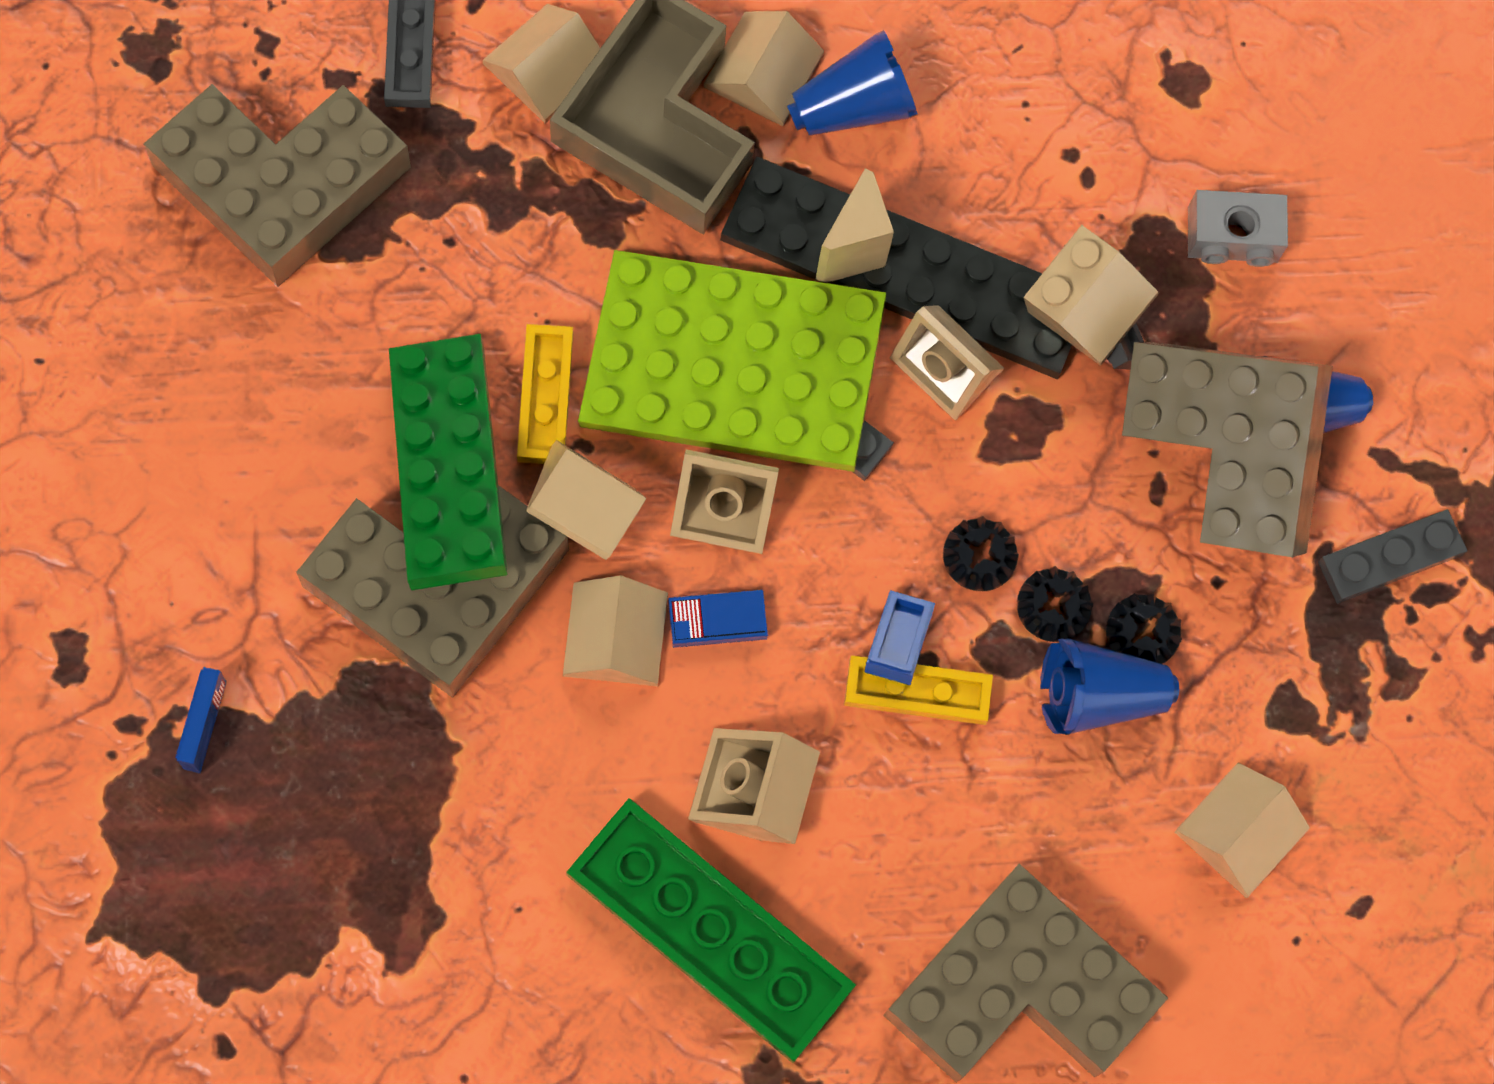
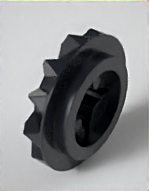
[943,516,1019,591]
[1017,566,1094,642]
[1106,593,1182,664]

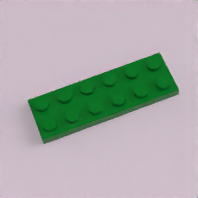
[389,334,508,591]
[566,798,856,1063]

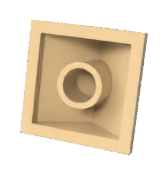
[483,4,601,123]
[704,11,824,126]
[815,168,894,283]
[890,305,1004,421]
[526,440,647,560]
[670,449,779,554]
[563,575,668,687]
[1174,763,1310,898]

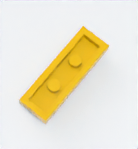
[517,324,573,464]
[844,655,993,725]

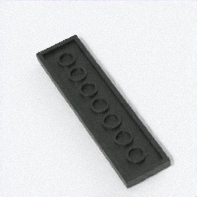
[720,156,1072,380]

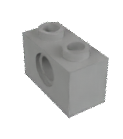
[1188,190,1288,267]

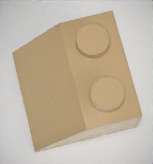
[1023,225,1159,366]
[688,728,820,844]

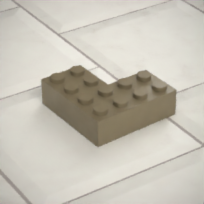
[550,0,755,235]
[144,84,411,287]
[1122,342,1333,557]
[296,485,569,698]
[883,864,1168,1083]

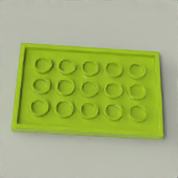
[578,250,886,472]

